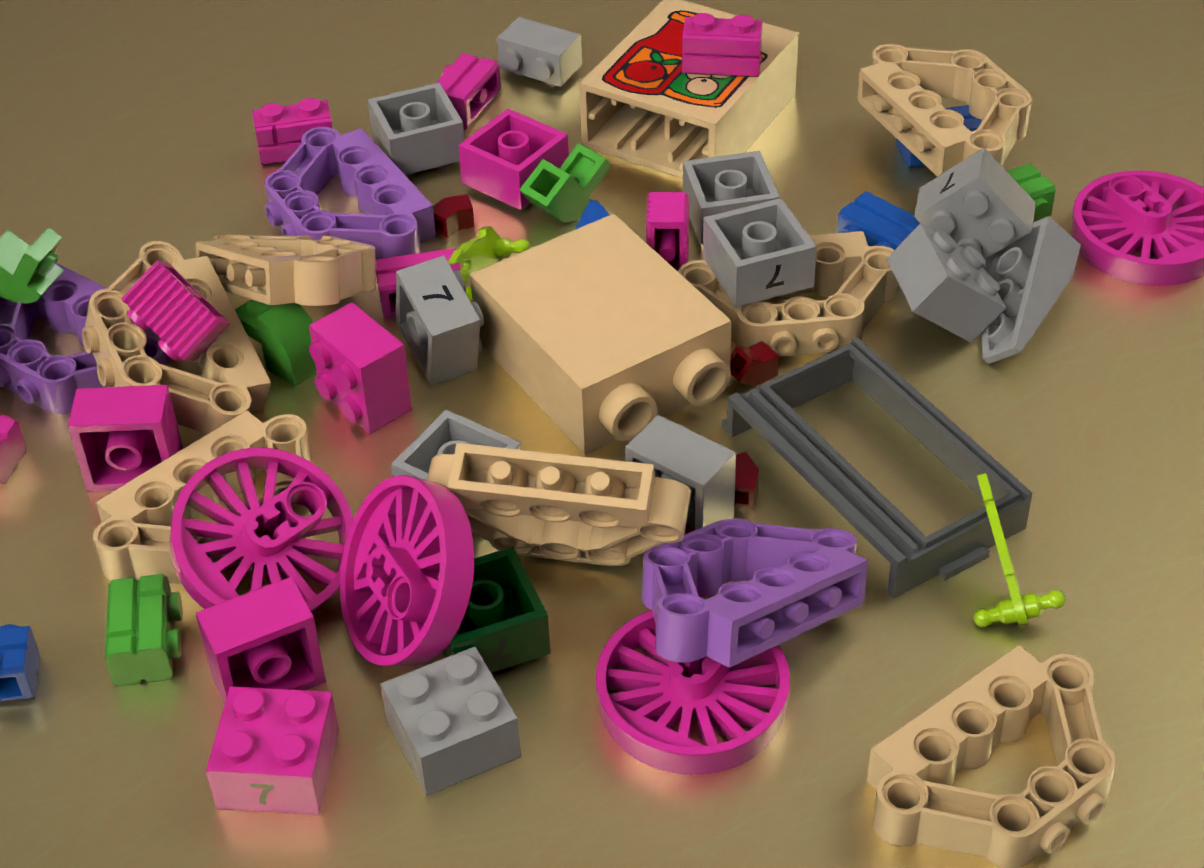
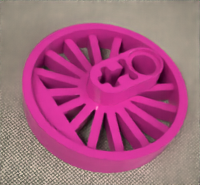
[1071,170,1204,286]
[170,448,354,614]
[340,475,474,666]
[596,610,790,775]

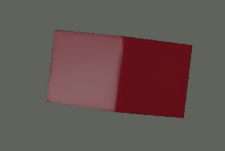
[433,194,475,238]
[730,341,779,386]
[734,451,759,510]

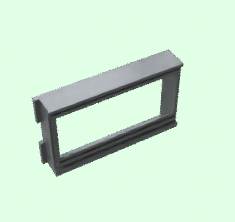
[722,337,1033,599]

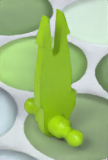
[448,226,530,283]
[973,473,1066,628]

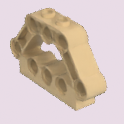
[857,44,1032,177]
[678,231,899,357]
[195,235,376,306]
[82,241,271,435]
[93,411,312,584]
[427,443,691,566]
[867,645,1117,868]

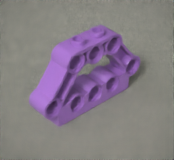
[264,127,436,259]
[0,263,170,414]
[642,518,868,668]

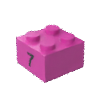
[458,109,569,210]
[309,302,412,434]
[68,385,183,492]
[196,576,326,704]
[206,686,339,815]

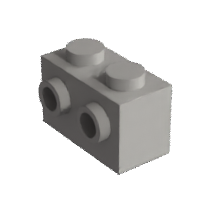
[497,17,582,87]

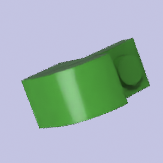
[520,143,612,222]
[0,227,64,304]
[235,299,317,387]

